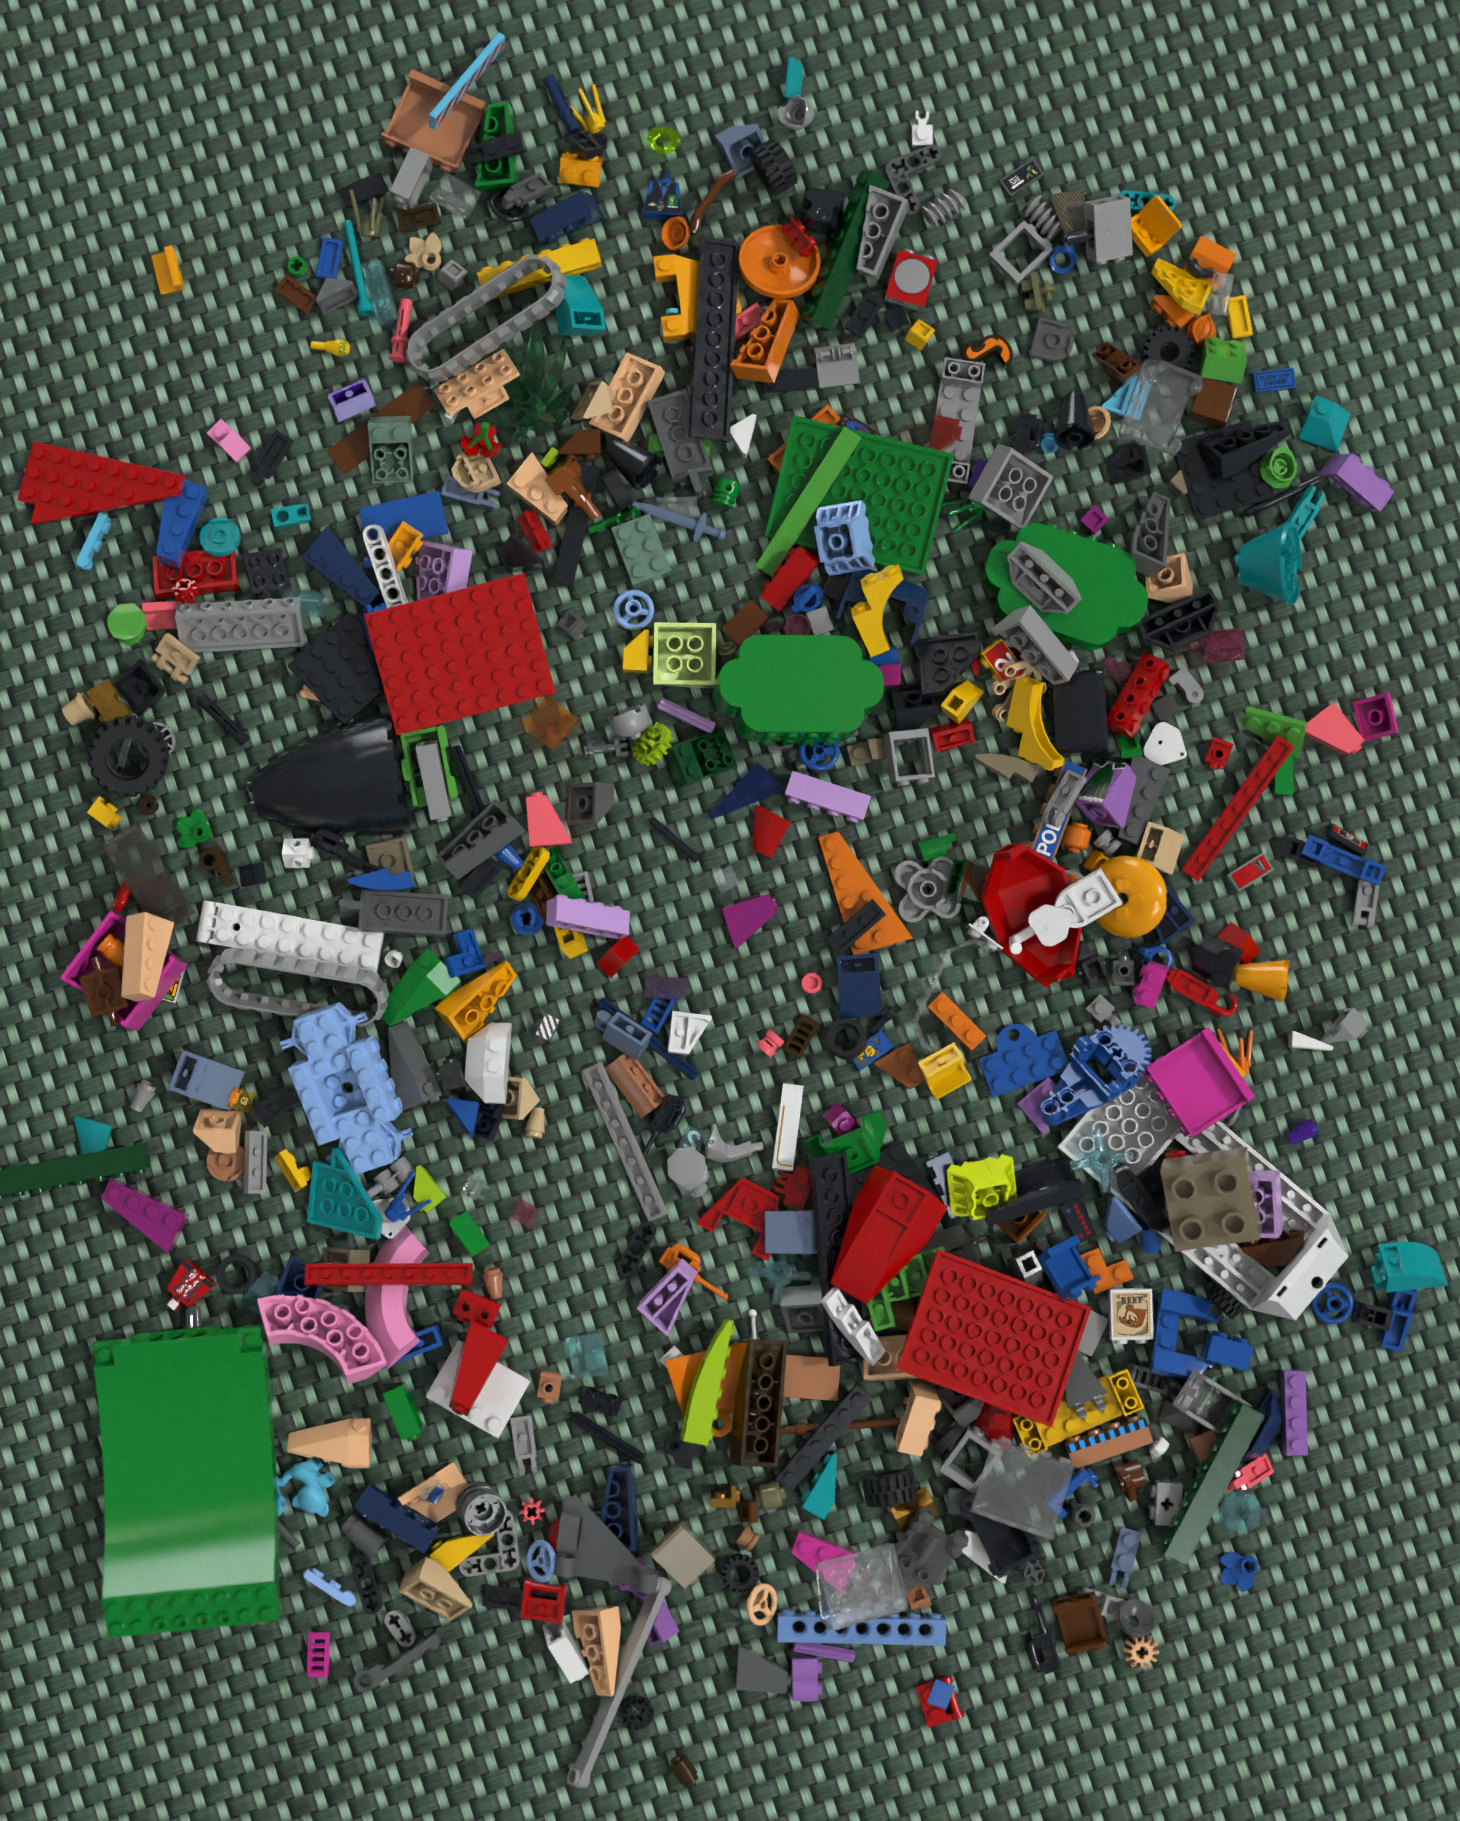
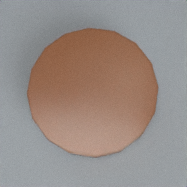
[206,1144,245,1182]

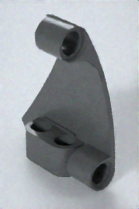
[555,1494,658,1594]

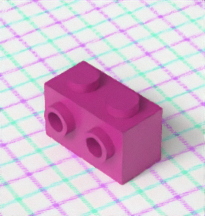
[1132,960,1170,1009]

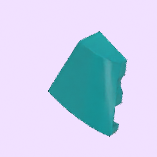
[74,1116,113,1155]

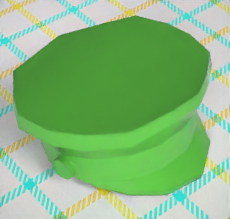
[1259,446,1297,489]
[107,603,147,646]

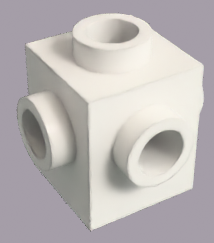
[282,838,314,868]

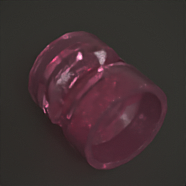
[785,614,811,635]

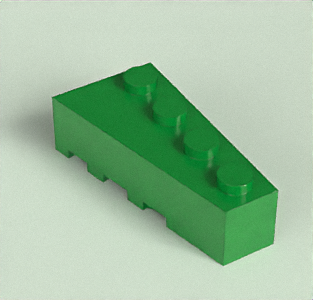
[474,102,519,194]

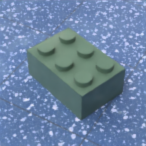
[611,514,672,589]

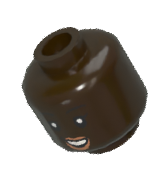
[390,261,420,289]

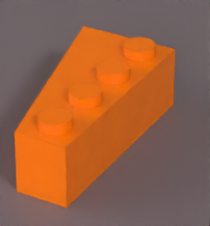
[730,298,800,383]

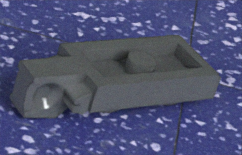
[500,172,553,210]

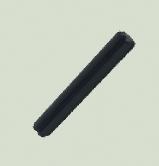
[450,745,485,817]
[571,1412,645,1464]

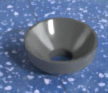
[1118,1599,1156,1638]

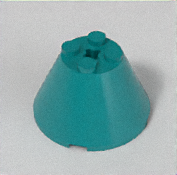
[1235,522,1301,605]

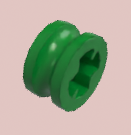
[288,256,307,277]

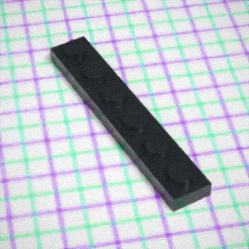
[775,1383,872,1492]

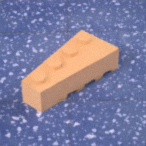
[121,912,174,1002]

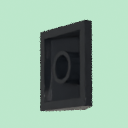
[114,659,167,716]

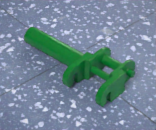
[588,504,638,534]

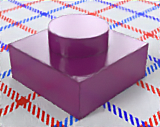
[1079,506,1109,535]

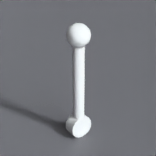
[749,1309,757,1339]

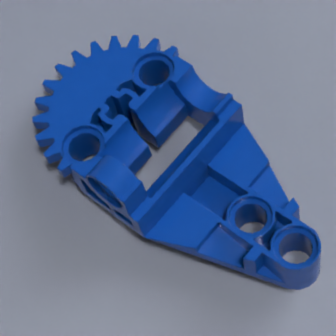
[1041,1024,1152,1126]

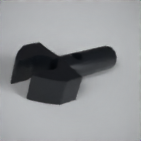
[868,1003,902,1034]

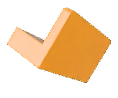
[152,245,185,295]

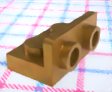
[710,1483,740,1508]

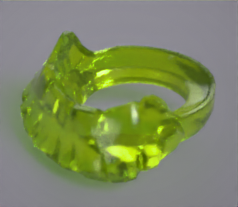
[647,126,681,154]

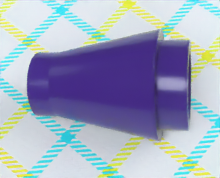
[1287,1118,1319,1145]

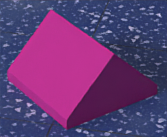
[1353,692,1398,742]

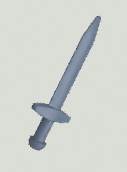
[633,502,726,542]

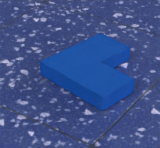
[444,928,486,979]

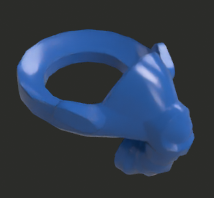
[1049,244,1077,274]
[1138,944,1173,967]

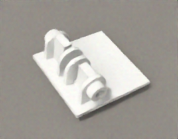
[966,917,1003,952]

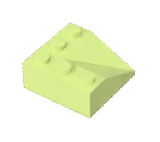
[653,622,716,688]

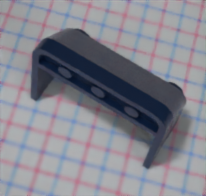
[835,569,929,649]

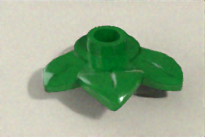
[175,809,212,848]

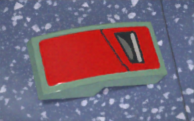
[1226,852,1274,892]

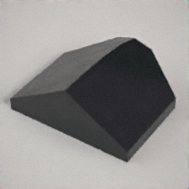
[1107,442,1151,485]

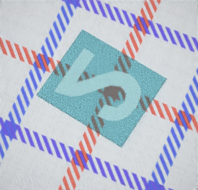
[678,1125,707,1152]

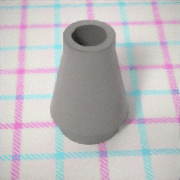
[130,1080,157,1112]

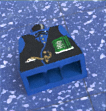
[643,171,682,220]

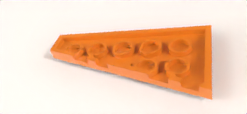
[818,832,913,955]

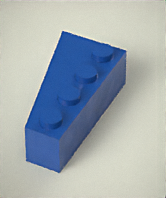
[156,480,209,569]

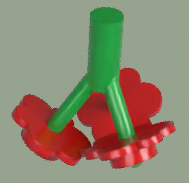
[460,422,502,458]

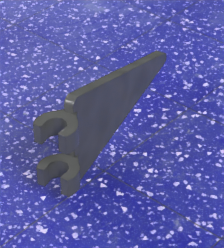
[1065,1352,1106,1419]

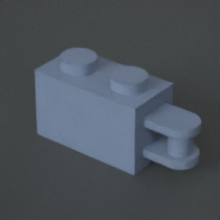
[594,1010,652,1061]

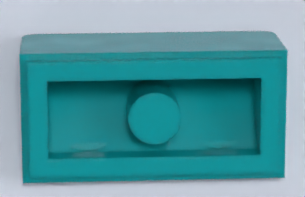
[784,57,803,103]

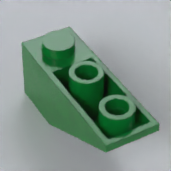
[544,846,585,900]

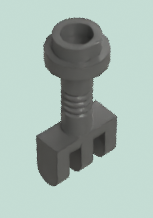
[583,736,630,759]

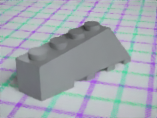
[857,185,910,281]
[991,605,1079,685]

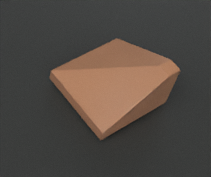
[904,1585,932,1610]

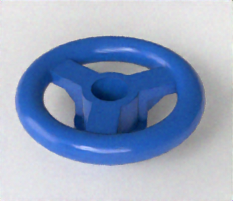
[799,742,840,771]
[1312,1283,1353,1324]

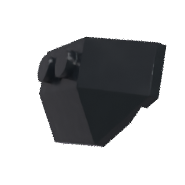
[1137,588,1220,652]

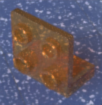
[523,695,580,752]

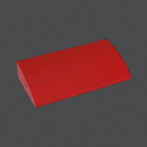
[152,550,240,600]

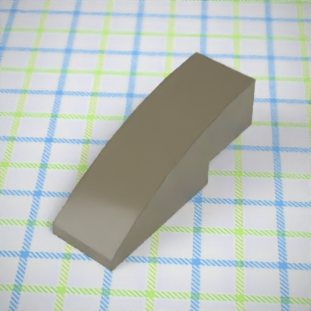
[973,754,1040,784]

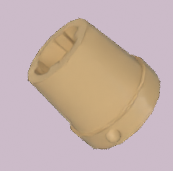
[62,692,96,725]

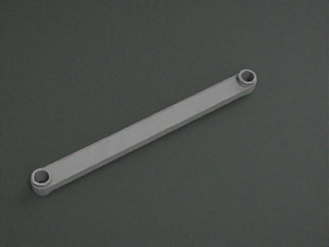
[567,1576,671,1789]

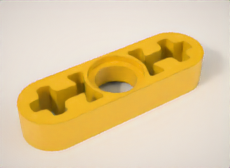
[507,846,550,902]

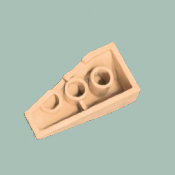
[287,1418,373,1468]
[572,1606,621,1696]

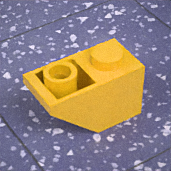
[623,629,653,673]
[941,680,984,724]

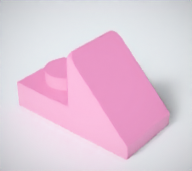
[207,419,251,463]

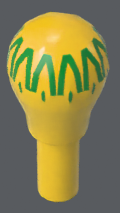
[311,339,350,357]

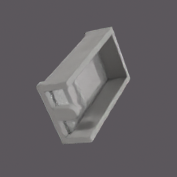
[1172,1369,1252,1434]

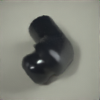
[1186,258,1214,279]

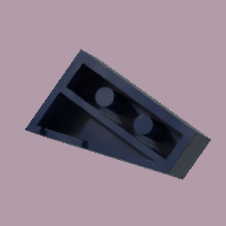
[530,191,605,244]

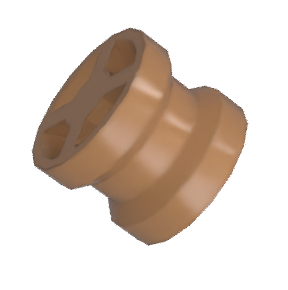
[735,1525,761,1552]

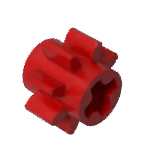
[172,578,200,604]

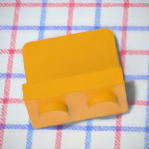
[1131,195,1182,257]

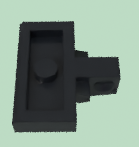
[564,130,608,159]

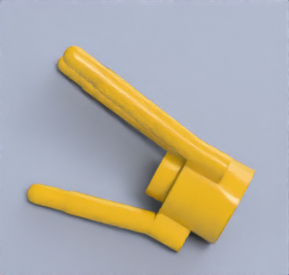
[569,84,606,134]

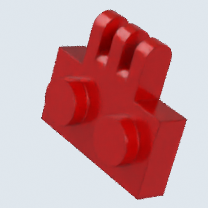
[772,1165,811,1210]

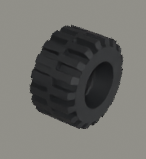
[750,138,798,196]
[862,1469,918,1508]

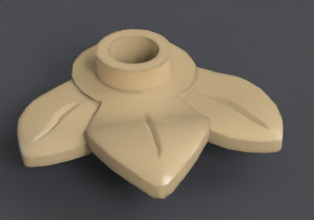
[404,232,442,271]

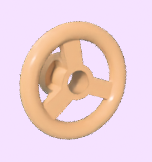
[746,1583,777,1626]

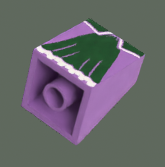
[1074,760,1137,829]

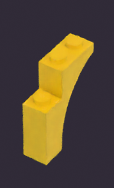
[851,564,904,657]
[1006,676,1064,770]

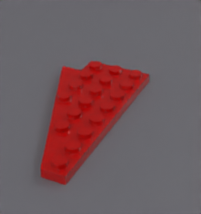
[17,441,185,525]

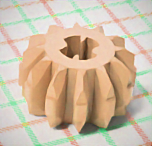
[1123,1635,1159,1669]

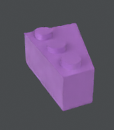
[1319,453,1394,512]

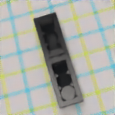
[482,1584,571,1616]

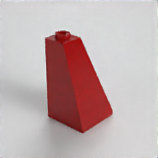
[449,1320,509,1416]

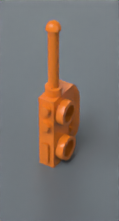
[659,1244,728,1300]

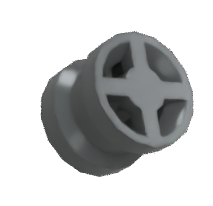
[1022,1563,1045,1584]

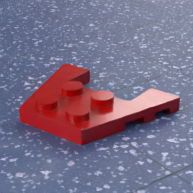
[696,1177,780,1261]

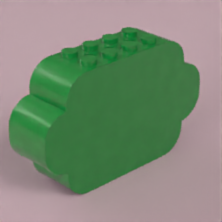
[982,523,1148,650]
[713,635,884,745]

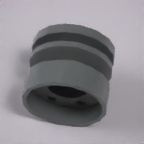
[455,1481,507,1536]

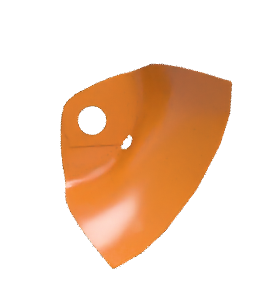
[665,1342,747,1437]

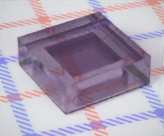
[482,950,506,965]

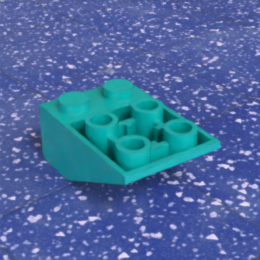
[550,274,606,337]

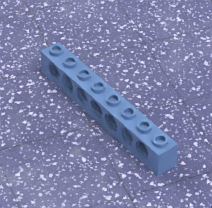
[777,1610,946,1646]

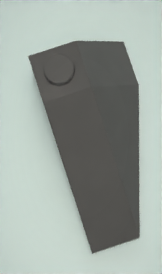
[387,1021,442,1111]

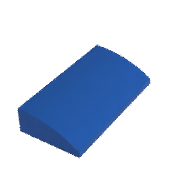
[359,491,449,549]

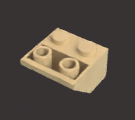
[1135,821,1184,875]

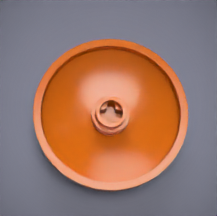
[739,225,821,299]

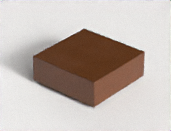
[740,1499,758,1523]

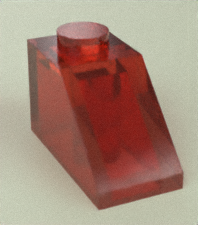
[928,415,962,451]

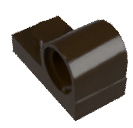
[199,845,237,888]

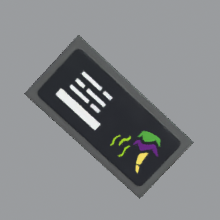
[999,158,1044,199]

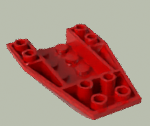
[830,1165,948,1305]

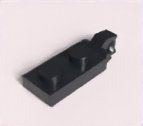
[251,430,294,487]

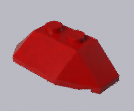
[971,1403,1016,1450]

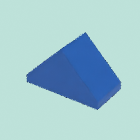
[447,1098,479,1139]

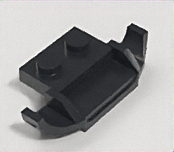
[1113,1162,1171,1234]

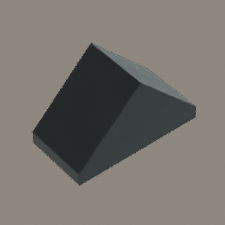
[1352,1301,1394,1331]

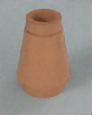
[482,1267,503,1299]

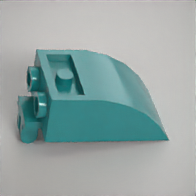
[1371,1242,1448,1293]

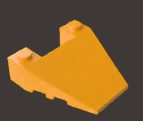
[653,254,742,343]

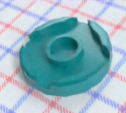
[199,517,241,557]

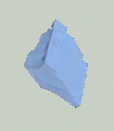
[814,500,875,576]

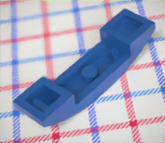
[1301,834,1387,886]

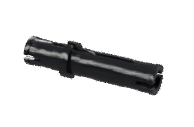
[197,694,250,746]

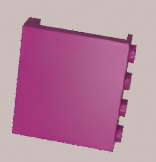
[1144,1027,1255,1139]

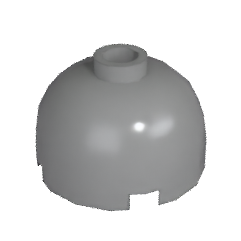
[607,703,649,740]

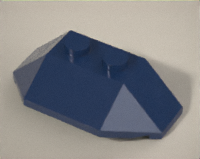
[1241,1387,1282,1462]

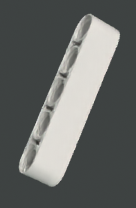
[363,524,408,608]

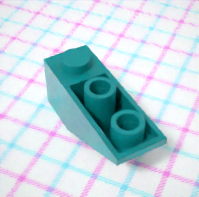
[801,1450,837,1520]

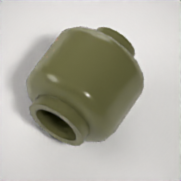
[755,1481,786,1511]

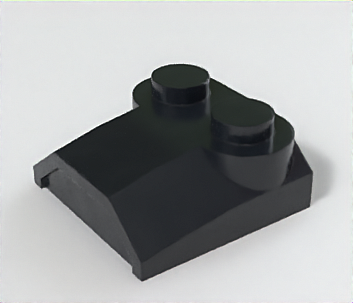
[1192,933,1245,988]

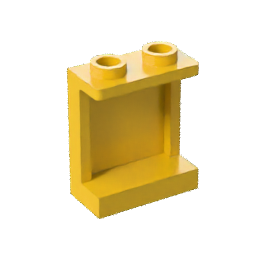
[918,1043,972,1099]

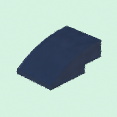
[275,1256,324,1299]

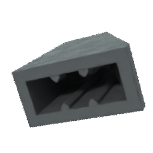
[736,1644,791,1694]

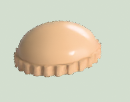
[1088,406,1111,440]

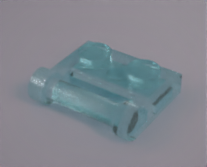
[565,1332,609,1379]

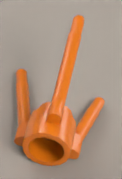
[1217,1028,1253,1074]

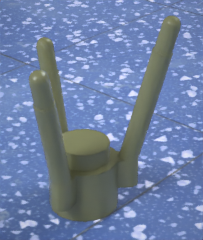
[349,190,384,238]

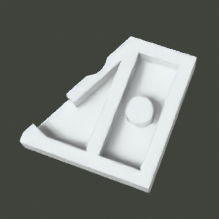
[667,1011,712,1055]

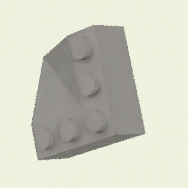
[968,444,1053,530]

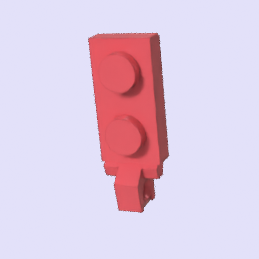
[1227,1453,1274,1491]

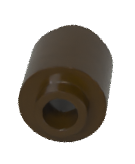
[669,1754,699,1787]

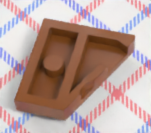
[874,1043,925,1089]

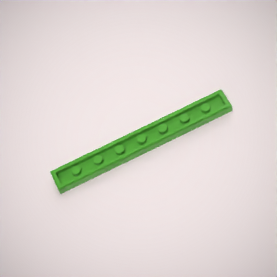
[755,426,862,577]

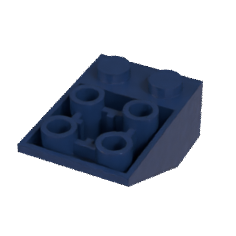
[835,953,882,1019]

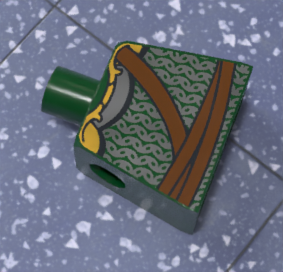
[944,859,988,905]

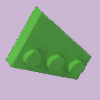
[1242,706,1307,759]

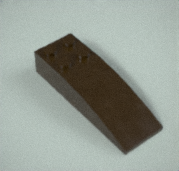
[729,1339,788,1467]

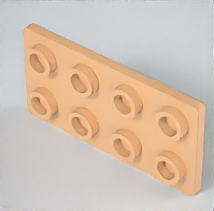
[434,349,520,419]
[396,1462,468,1542]

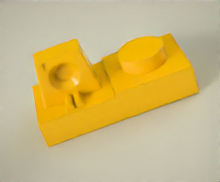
[274,1149,312,1193]

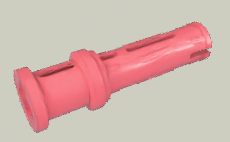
[389,298,413,363]

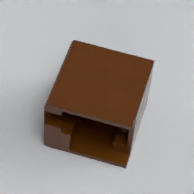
[1187,378,1238,429]

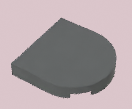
[1029,316,1074,362]

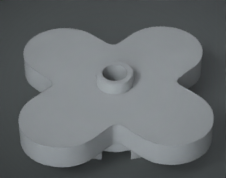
[894,857,961,923]

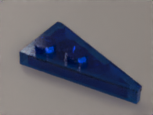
[709,762,787,819]

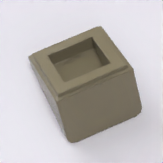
[1168,470,1187,498]

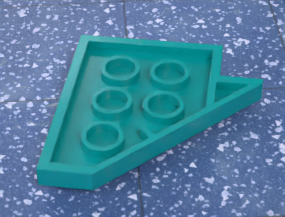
[307,1147,383,1240]

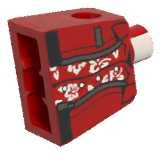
[167,1259,218,1311]

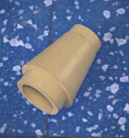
[524,1107,545,1139]

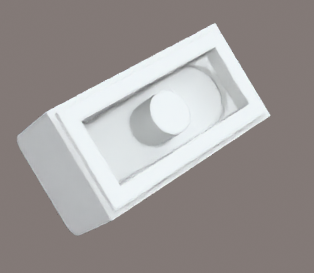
[1288,1031,1333,1051]

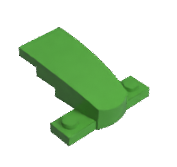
[867,1246,945,1331]

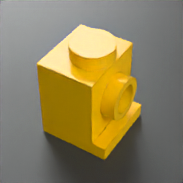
[87,796,122,829]

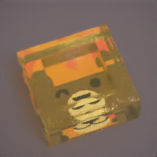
[227,1086,255,1113]

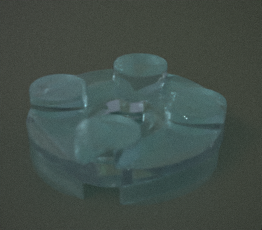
[1219,1490,1262,1533]

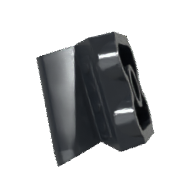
[801,187,844,235]

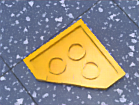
[1151,258,1213,316]

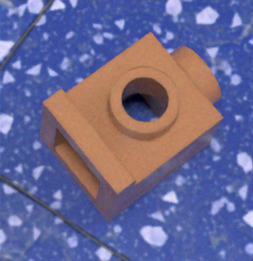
[537,1371,562,1403]

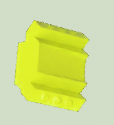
[947,1154,1017,1220]

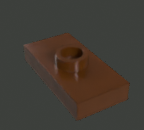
[275,274,317,316]

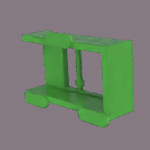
[400,725,458,808]

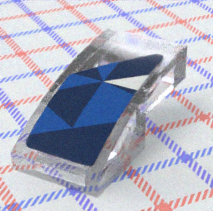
[420,1479,451,1505]

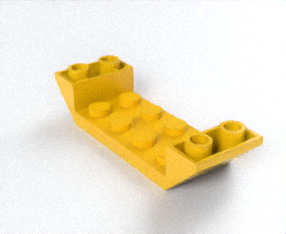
[1012,1369,1144,1458]

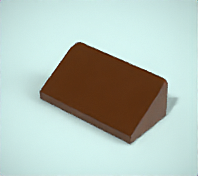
[529,873,559,918]

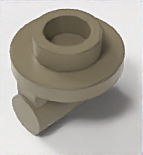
[719,642,739,665]

